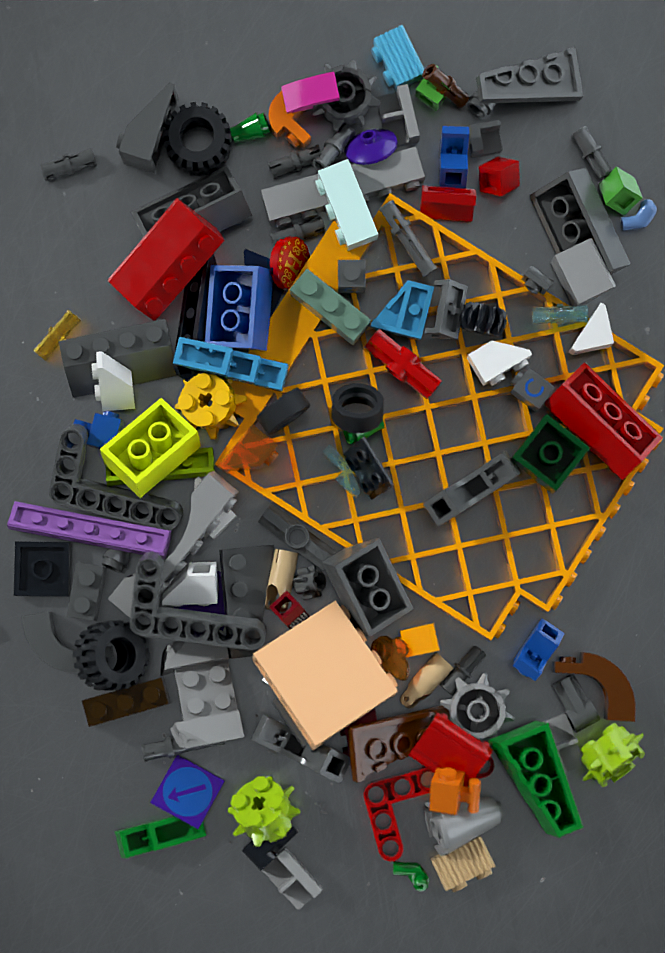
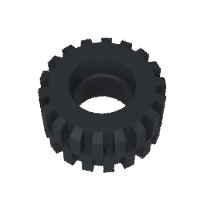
[163,102,232,176]
[73,620,149,691]

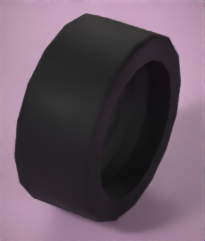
[332,383,384,433]
[257,388,310,435]

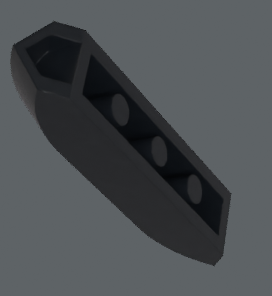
[173,254,217,382]

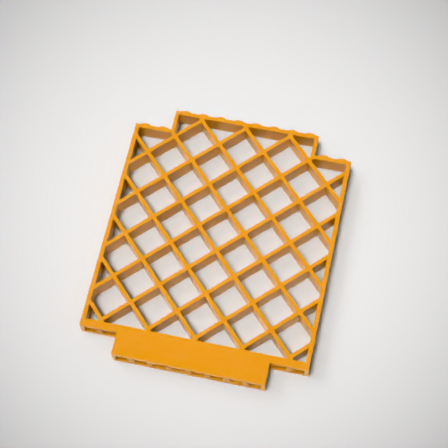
[215,193,665,641]

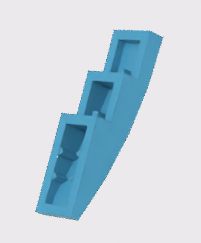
[173,337,289,392]

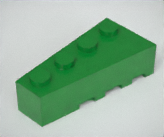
[487,721,583,838]

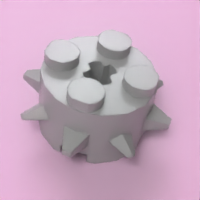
[440,673,514,739]

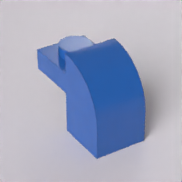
[439,126,469,189]
[513,618,564,681]

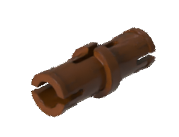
[422,64,469,108]

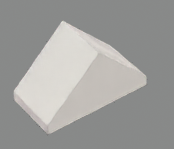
[569,303,614,355]

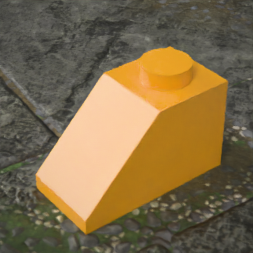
[395,623,439,657]

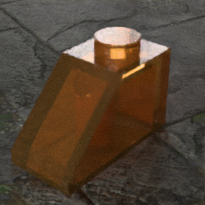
[217,424,279,472]

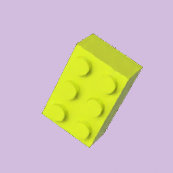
[100,398,201,498]

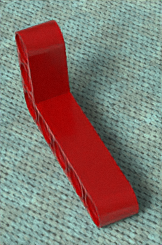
[363,756,495,861]

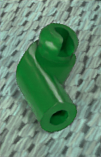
[393,861,430,892]

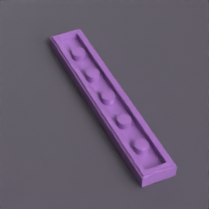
[7,501,172,559]

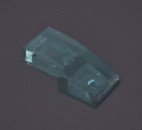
[322,444,360,499]

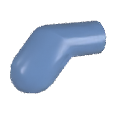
[621,199,657,231]

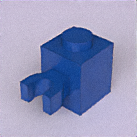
[73,411,125,449]

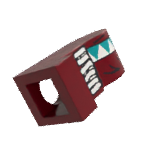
[269,590,310,629]

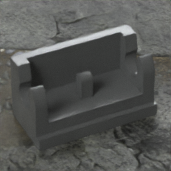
[424,279,468,339]

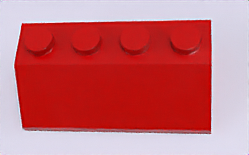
[108,198,225,321]
[543,362,663,480]

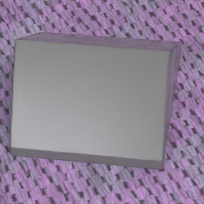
[551,238,616,309]

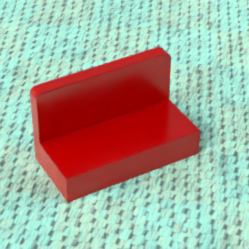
[420,185,476,222]

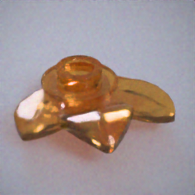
[371,636,410,681]

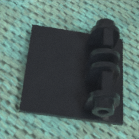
[343,437,393,500]

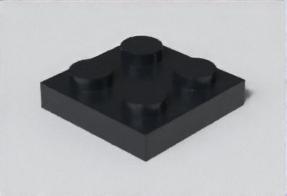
[14,541,71,597]

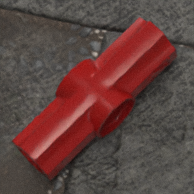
[364,329,442,399]

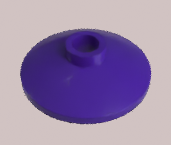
[345,128,398,165]

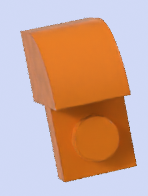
[269,90,311,150]

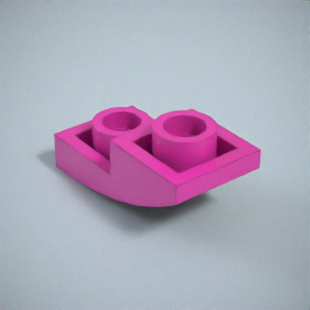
[281,72,340,114]

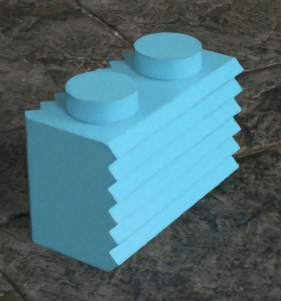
[371,25,424,92]

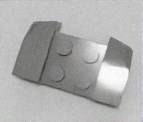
[160,631,244,748]

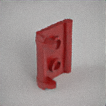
[408,712,493,787]

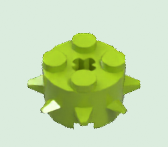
[581,723,645,787]
[228,776,300,847]

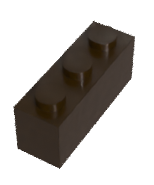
[82,677,171,727]

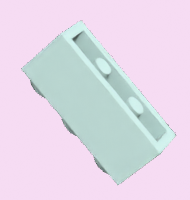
[315,159,378,251]

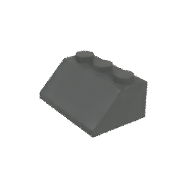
[322,538,414,637]

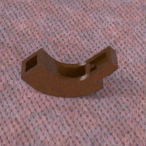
[552,652,636,722]

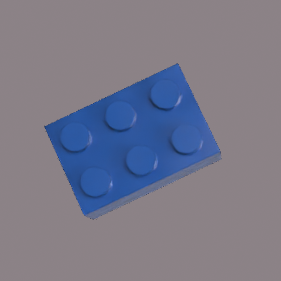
[205,265,273,351]

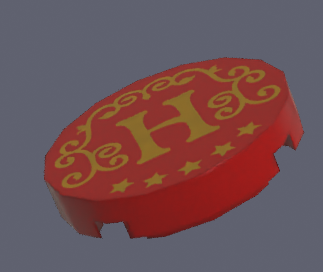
[270,236,310,290]

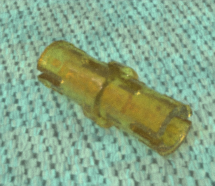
[33,310,81,361]

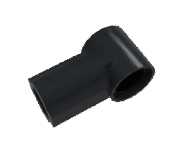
[242,825,298,871]

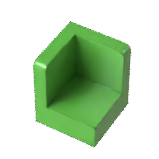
[415,65,450,111]
[598,167,643,215]

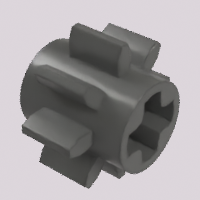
[293,565,326,600]

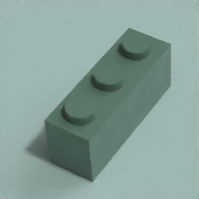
[290,269,371,346]

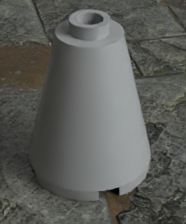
[424,797,504,856]

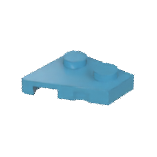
[370,280,434,341]

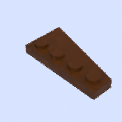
[348,705,450,783]

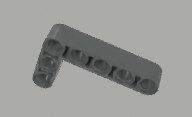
[49,424,183,530]
[130,552,267,650]

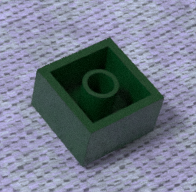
[511,414,590,494]

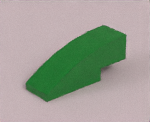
[114,816,206,858]

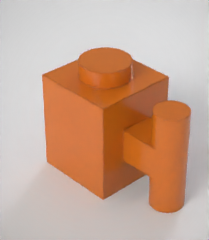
[429,768,481,815]

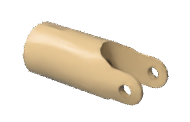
[265,549,299,613]
[400,652,454,709]

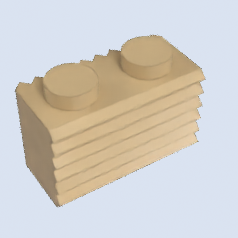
[430,836,495,892]

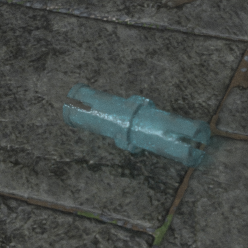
[532,304,588,326]

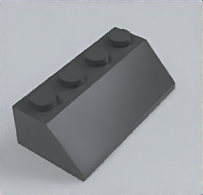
[131,166,252,237]
[530,168,631,275]
[59,319,177,398]

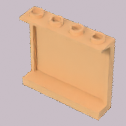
[252,600,398,750]

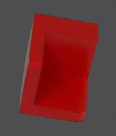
[479,157,520,196]

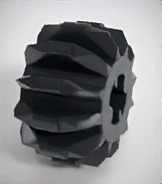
[461,302,507,337]

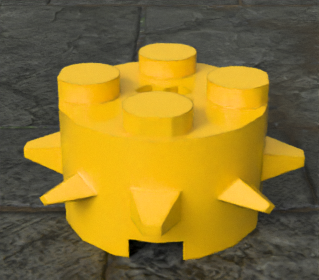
[175,373,247,440]

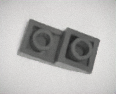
[521,265,554,295]

